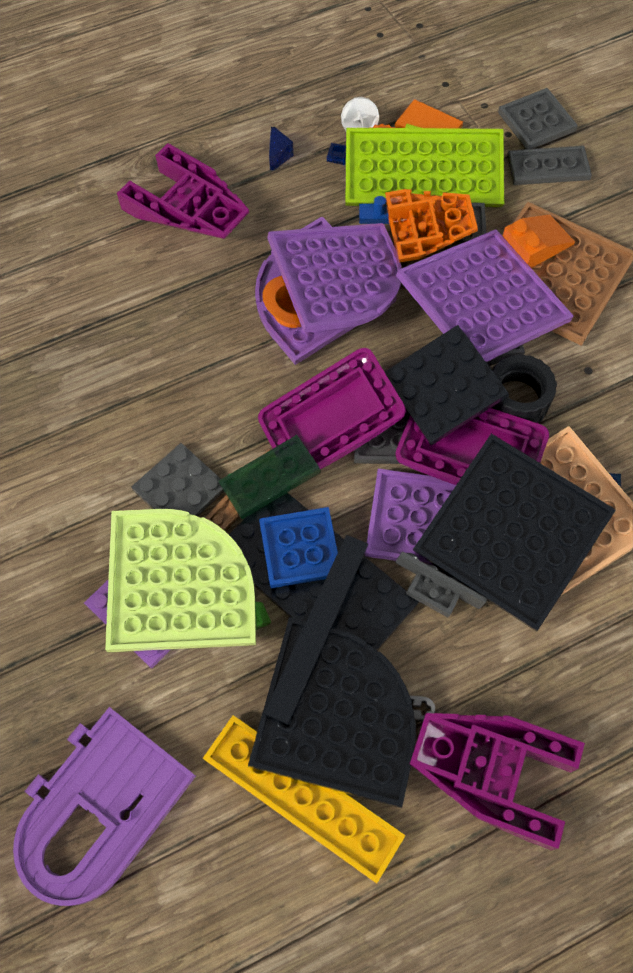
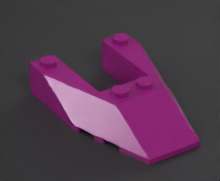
[117,143,249,239]
[410,713,585,851]

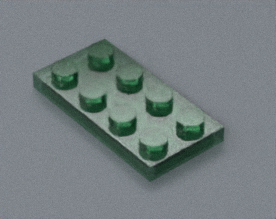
[219,435,321,519]

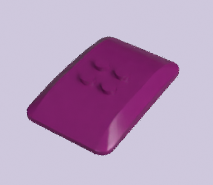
[258,348,406,481]
[395,408,549,485]

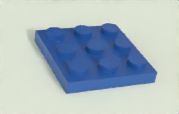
[259,507,338,588]

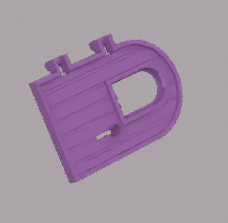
[13,707,196,906]

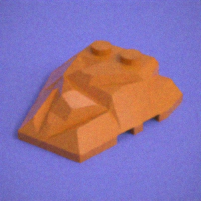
[385,189,478,263]

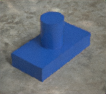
[359,196,389,224]

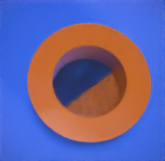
[263,275,302,328]

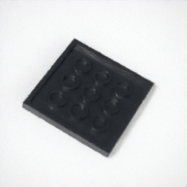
[385,325,509,446]

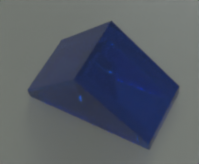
[269,127,294,170]

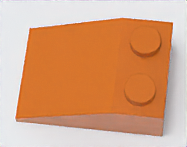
[503,214,575,268]

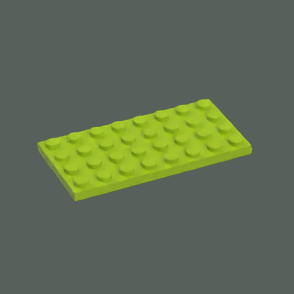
[345,128,504,207]

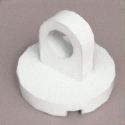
[341,97,379,131]

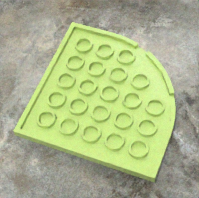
[105,509,256,652]

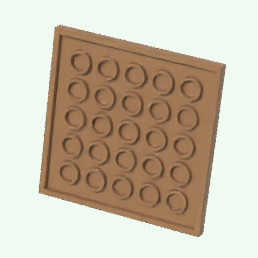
[513,202,633,346]

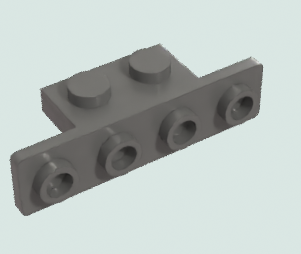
[395,552,487,618]

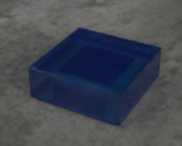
[327,143,346,165]

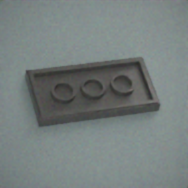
[507,146,592,185]

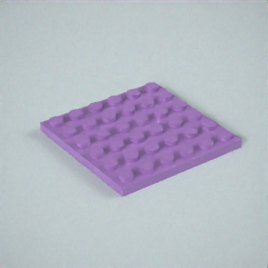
[396,230,573,362]

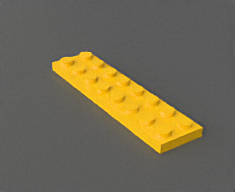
[203,715,406,884]

